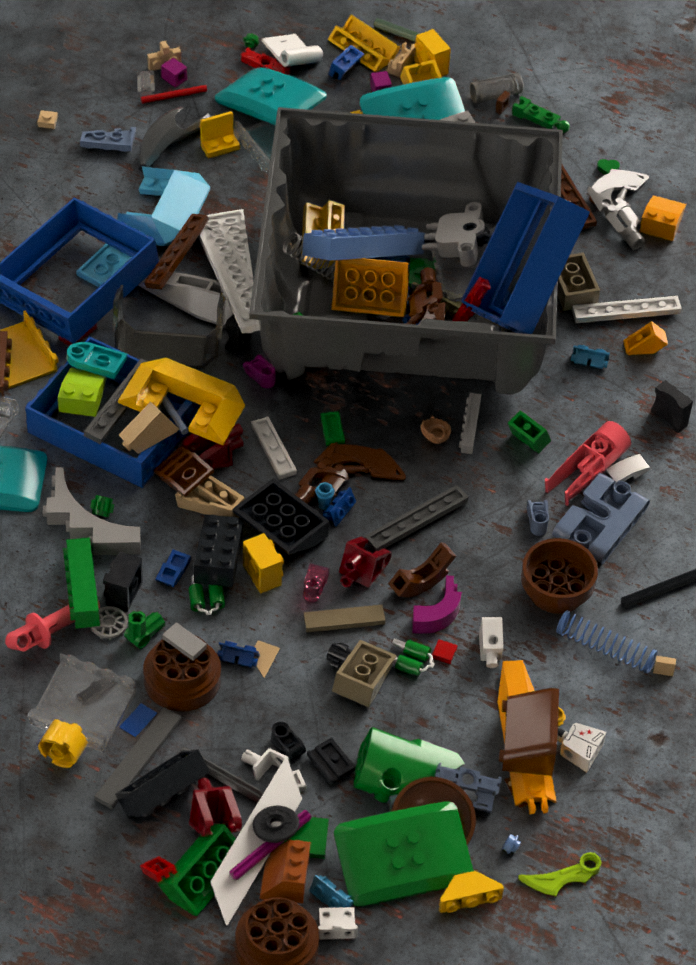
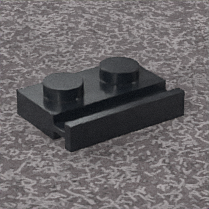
[307,737,356,785]

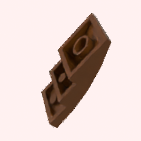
[153,446,215,497]

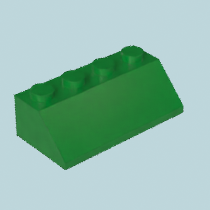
[158,824,236,916]

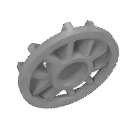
[91,606,128,640]

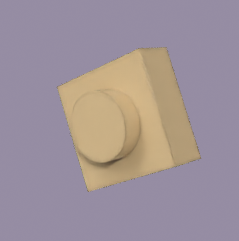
[37,110,58,129]

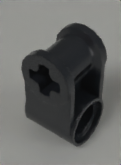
[271,721,306,762]

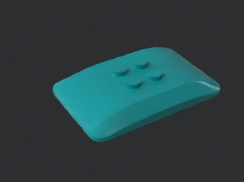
[215,68,327,125]
[359,77,465,120]
[0,445,47,512]

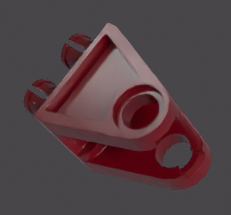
[182,423,244,469]
[339,536,392,588]
[189,778,242,836]

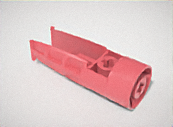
[545,421,631,506]

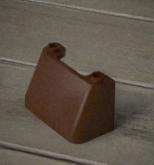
[499,688,559,776]

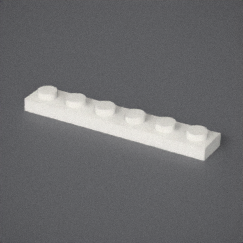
[572,296,682,323]

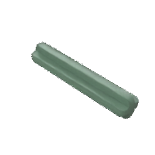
[374,18,419,42]

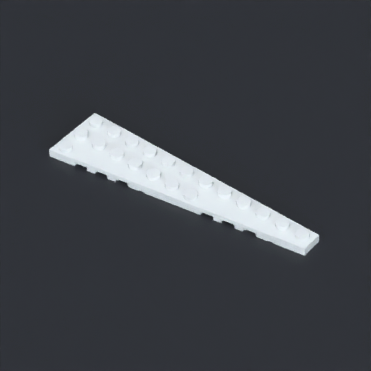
[198,209,260,334]

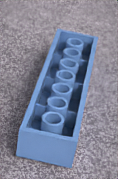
[302,225,425,261]

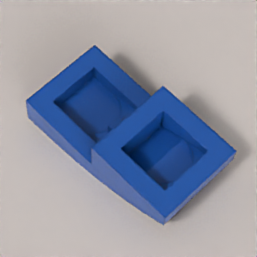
[155,550,191,587]

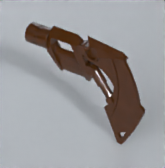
[406,267,445,325]
[295,442,406,505]

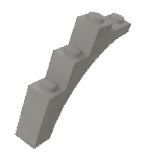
[43,467,141,555]

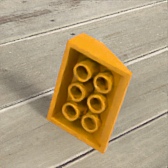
[332,258,408,317]

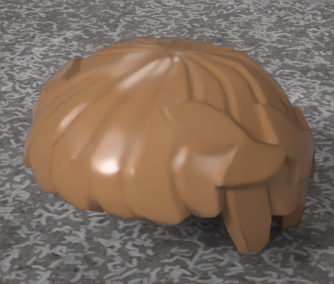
[421,416,451,444]

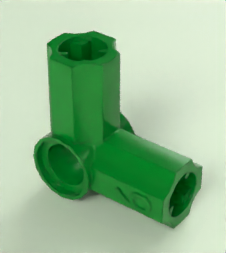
[124,611,165,649]

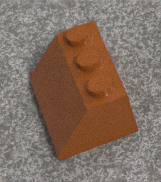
[260,840,311,904]

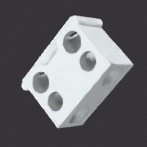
[318,907,357,939]

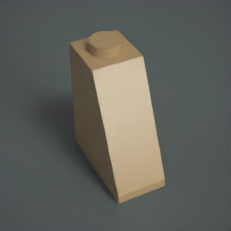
[119,402,179,454]

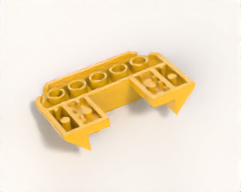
[118,358,245,445]

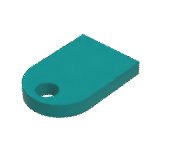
[66,342,127,379]

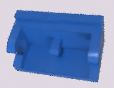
[328,45,364,80]

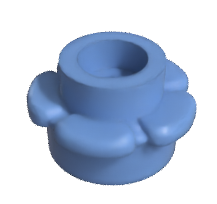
[502,834,521,854]

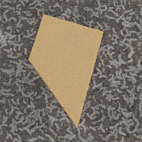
[255,640,280,678]

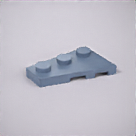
[80,127,136,152]

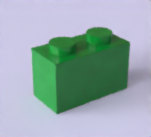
[507,410,551,454]

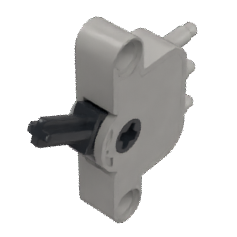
[422,202,492,267]

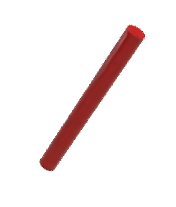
[141,85,207,104]

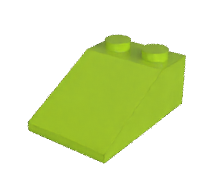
[58,368,107,417]

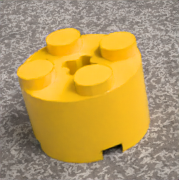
[38,719,88,768]

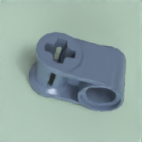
[527,500,549,536]

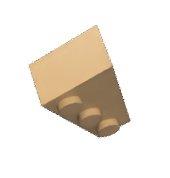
[175,475,245,518]

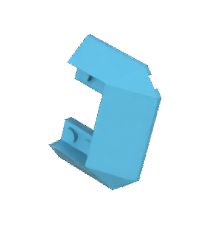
[117,167,210,246]

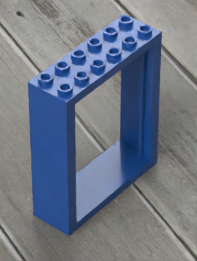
[461,182,590,334]
[0,198,159,344]
[25,336,201,488]

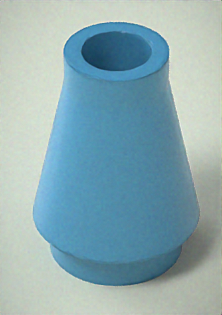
[315,482,335,510]

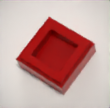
[432,639,458,664]

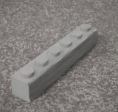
[459,393,481,454]

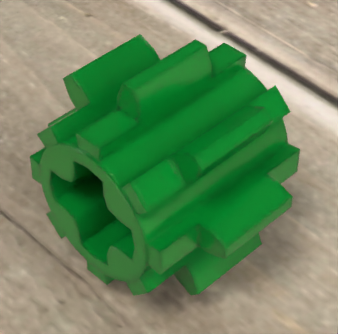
[90,495,115,518]

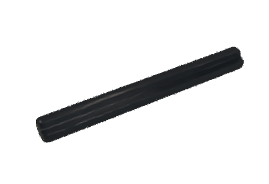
[621,569,696,608]

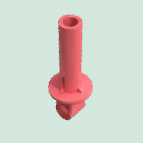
[5,600,100,651]

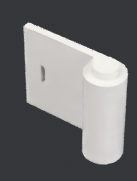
[262,34,323,67]

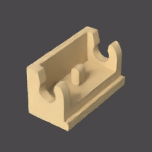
[386,42,415,78]

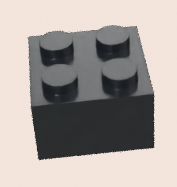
[103,552,143,612]

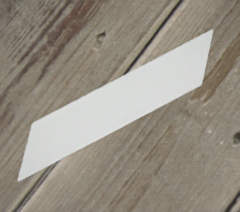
[211,757,302,925]

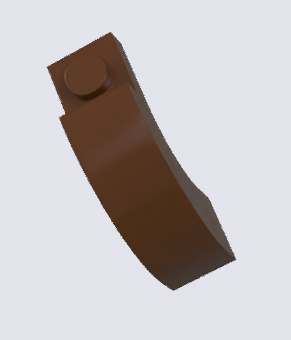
[388,542,456,598]

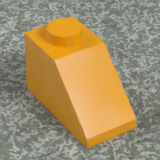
[623,321,668,355]

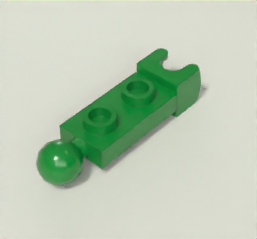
[512,96,570,133]

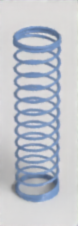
[556,610,658,674]

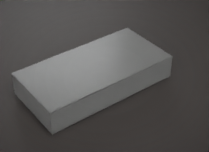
[162,622,207,661]

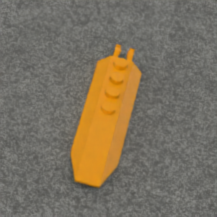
[497,660,557,814]

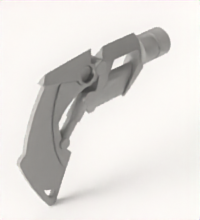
[587,169,649,250]

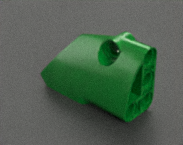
[353,727,465,803]

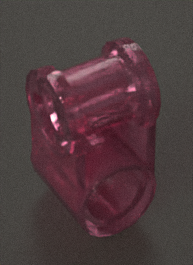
[303,563,330,602]

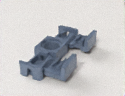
[435,763,501,813]

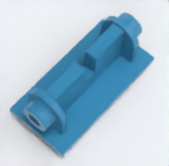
[571,345,610,369]
[309,875,354,908]

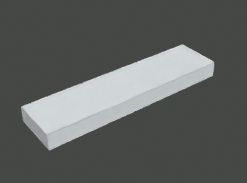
[251,417,297,480]

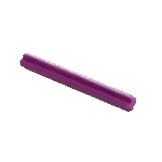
[229,810,311,880]

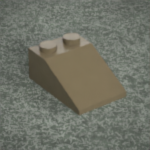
[332,640,397,707]

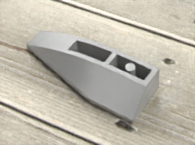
[138,272,233,327]

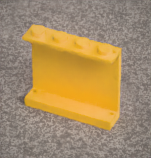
[0,310,59,392]

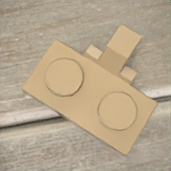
[147,41,181,71]

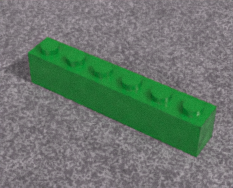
[63,537,100,628]

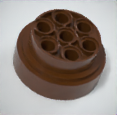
[521,538,598,614]
[143,635,221,711]
[235,897,319,965]

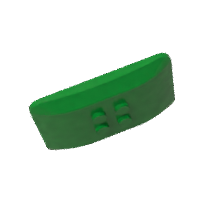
[334,801,473,907]

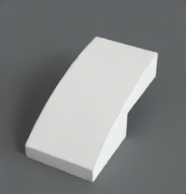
[606,454,650,483]

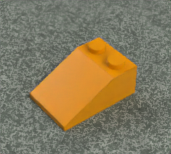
[640,195,686,241]

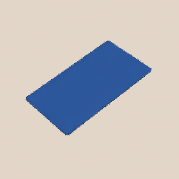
[119,703,157,737]

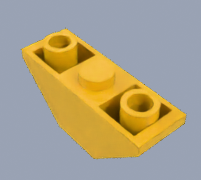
[439,871,504,913]

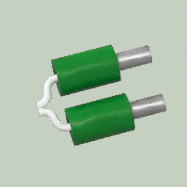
[188,575,225,615]
[392,638,435,677]

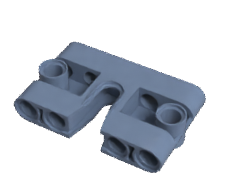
[552,473,650,564]

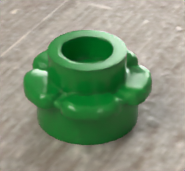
[243,33,259,48]

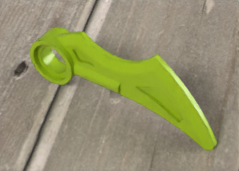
[518,852,601,896]

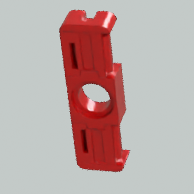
[241,47,290,75]
[452,277,491,322]

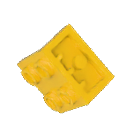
[200,111,240,158]

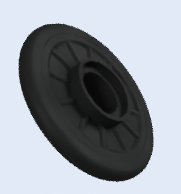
[253,805,299,843]

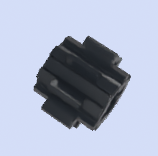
[326,642,352,668]

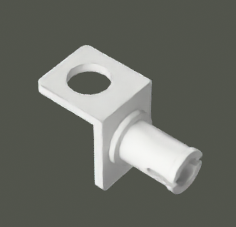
[242,748,290,781]

